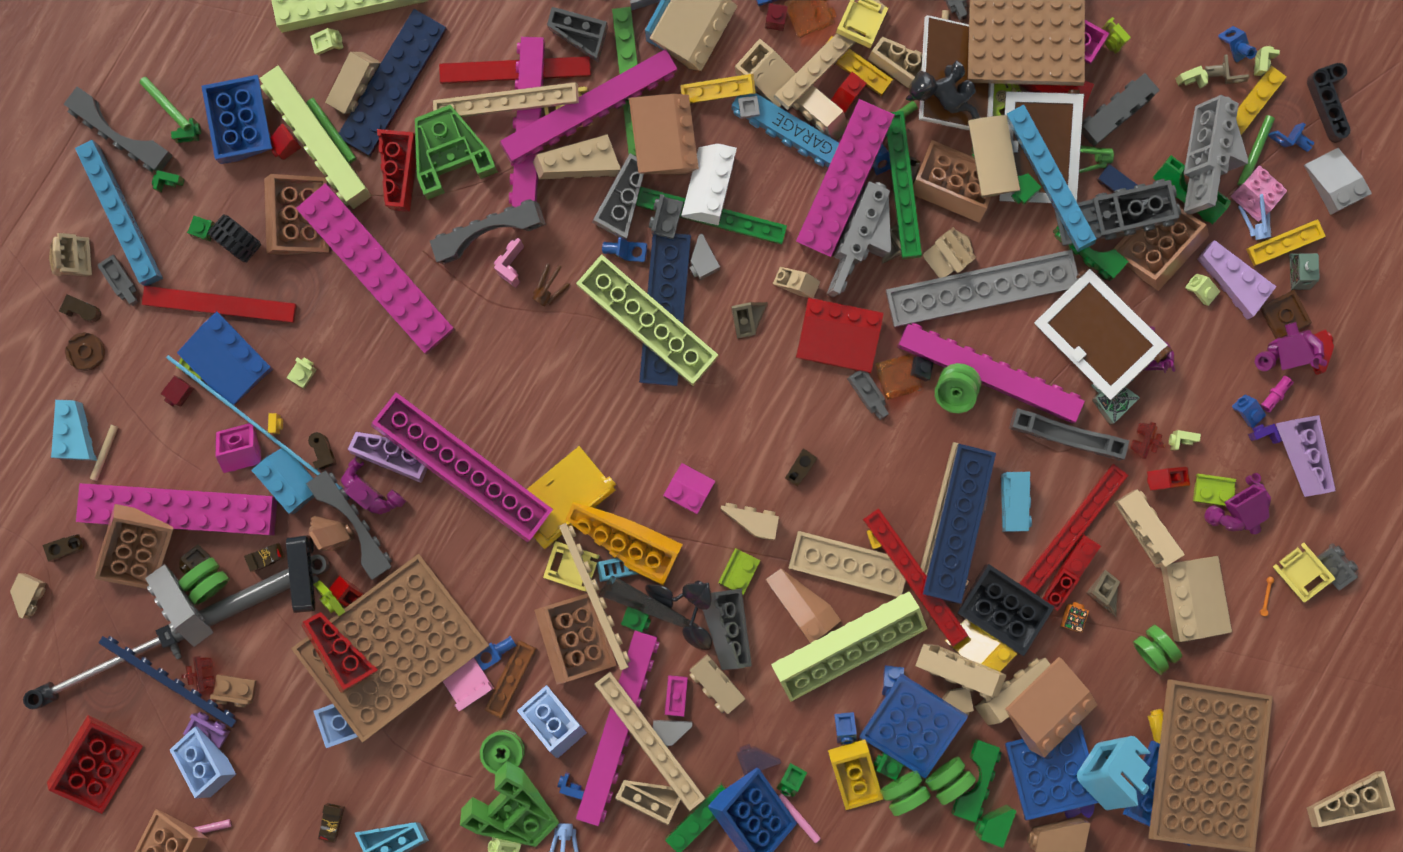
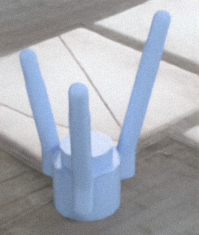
[1238,194,1272,240]
[550,823,579,852]

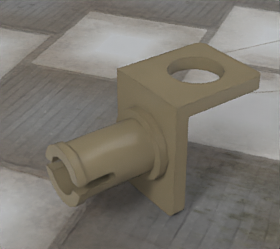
[1205,55,1249,84]

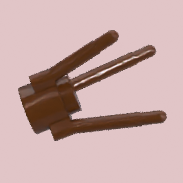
[532,264,570,307]

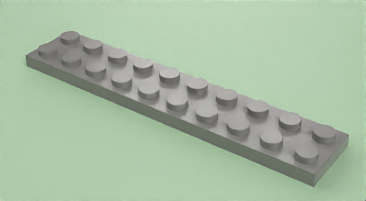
[886,250,1078,327]

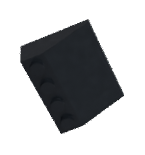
[958,564,1054,656]

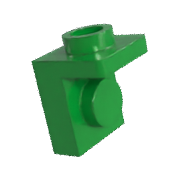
[171,118,201,143]
[152,170,185,193]
[187,216,215,242]
[621,606,651,633]
[873,752,903,780]
[776,763,807,797]

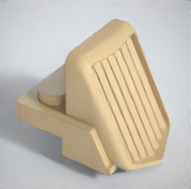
[923,227,976,278]
[49,233,92,276]

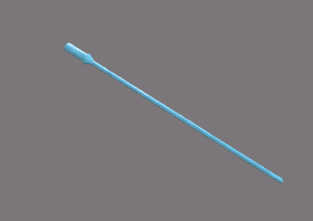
[166,355,350,500]

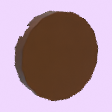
[65,332,105,371]

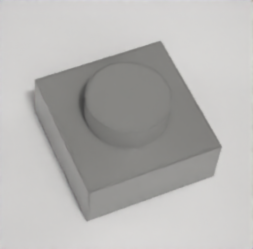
[738,96,760,119]

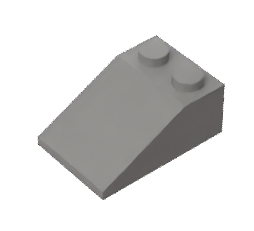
[1304,148,1372,215]

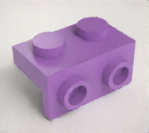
[183,712,230,750]

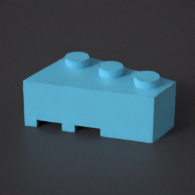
[51,400,97,461]
[1001,472,1032,532]
[355,822,429,852]

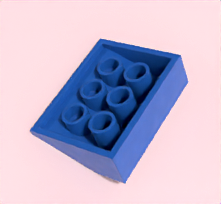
[201,75,272,164]
[177,312,273,405]
[708,768,797,852]

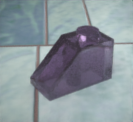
[736,744,781,776]

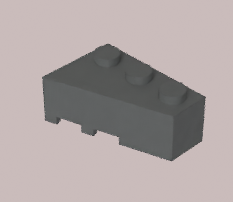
[547,7,608,62]

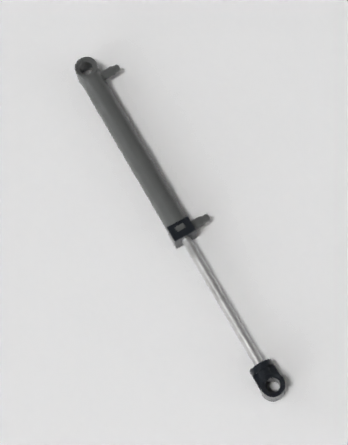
[23,555,330,709]

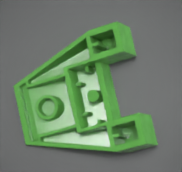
[415,105,498,200]
[460,761,559,847]

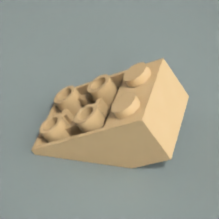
[735,39,796,107]
[721,503,779,540]

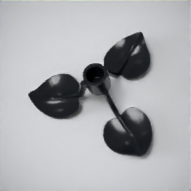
[645,581,712,650]

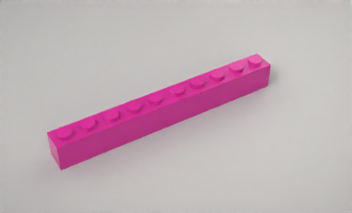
[509,37,545,228]
[500,49,677,164]
[897,323,1085,423]
[576,630,660,826]

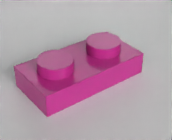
[665,675,688,716]

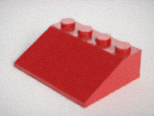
[796,298,884,373]
[47,715,143,814]

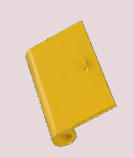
[527,446,616,549]

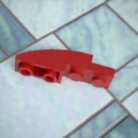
[1042,535,1101,611]

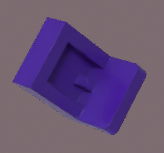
[1248,424,1282,444]

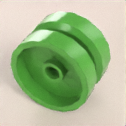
[935,363,981,413]
[178,558,230,605]
[1133,625,1183,675]
[480,730,525,774]
[925,757,976,805]
[880,770,931,816]

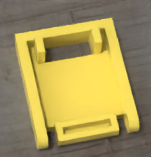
[836,0,888,48]
[543,541,600,592]
[1273,543,1335,603]

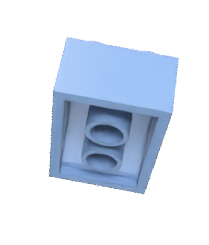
[517,685,587,759]
[313,704,358,748]
[170,727,236,798]

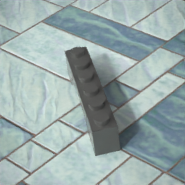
[64,86,173,172]
[430,199,546,265]
[1009,408,1130,461]
[306,470,392,580]

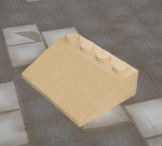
[650,0,737,71]
[1161,556,1232,642]

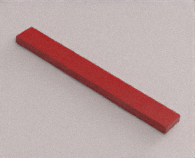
[439,56,591,84]
[142,286,297,323]
[1019,464,1129,594]
[862,508,969,647]

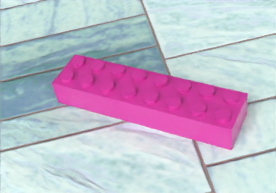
[796,99,895,257]

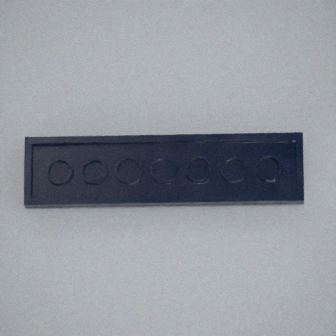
[339,9,447,157]
[639,234,691,386]
[922,444,996,604]

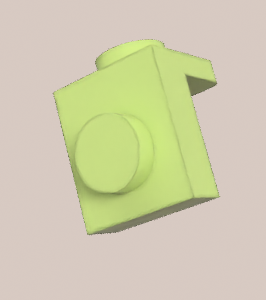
[1185,274,1220,306]

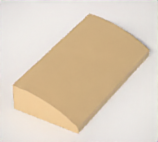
[968,115,1020,198]

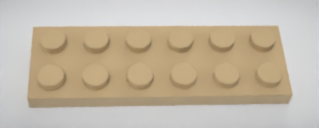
[788,531,905,597]

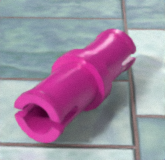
[1260,376,1294,413]

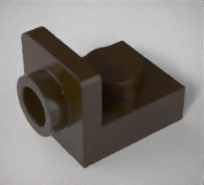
[179,544,211,574]

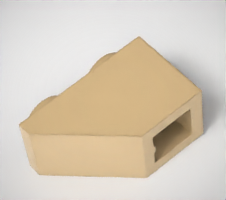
[773,267,820,298]
[10,573,46,619]
[942,687,974,715]

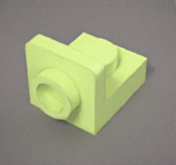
[310,28,343,55]
[1254,46,1280,76]
[1175,66,1208,88]
[287,357,317,388]
[1169,430,1201,451]
[488,837,521,852]

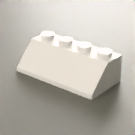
[681,144,737,225]

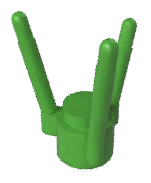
[1079,145,1114,173]

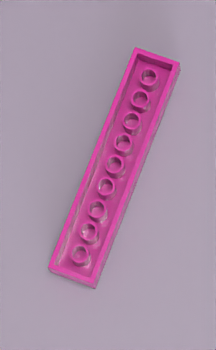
[296,183,455,354]
[371,392,553,543]
[76,483,277,535]

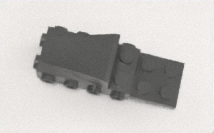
[1054,179,1181,246]

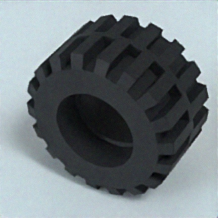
[209,214,261,263]

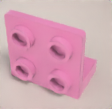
[1230,166,1287,222]
[494,238,524,288]
[443,658,494,711]

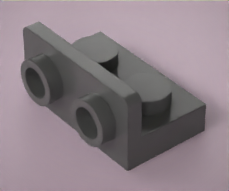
[649,194,683,240]
[1317,543,1359,590]

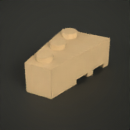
[325,52,381,114]
[792,86,848,141]
[689,654,745,714]
[615,780,680,825]

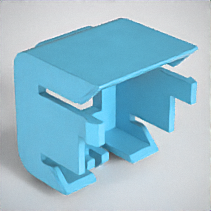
[1077,736,1150,810]

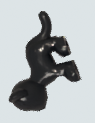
[906,60,980,119]

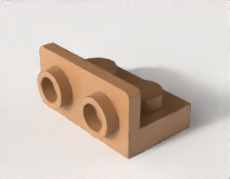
[210,674,257,707]

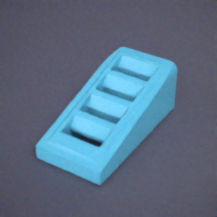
[597,558,639,582]

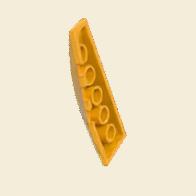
[565,502,683,585]

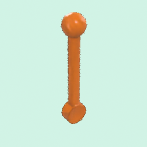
[1260,577,1274,616]

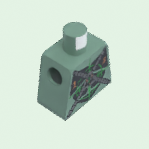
[1289,253,1320,290]
[1091,383,1140,425]

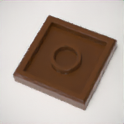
[1260,289,1312,339]

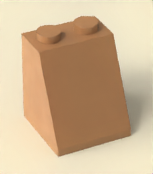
[1027,817,1090,852]

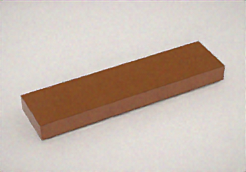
[484,640,537,719]

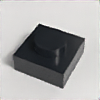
[910,356,934,381]

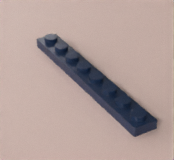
[98,636,237,728]

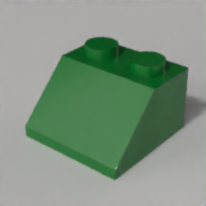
[974,805,1016,848]

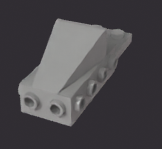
[1184,95,1248,215]
[826,181,891,298]

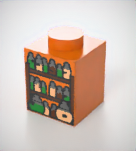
[1060,602,1089,633]

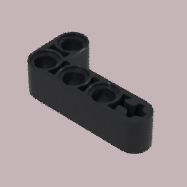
[1307,63,1351,143]
[286,535,315,613]

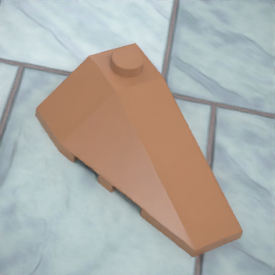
[309,516,354,551]
[765,569,841,643]

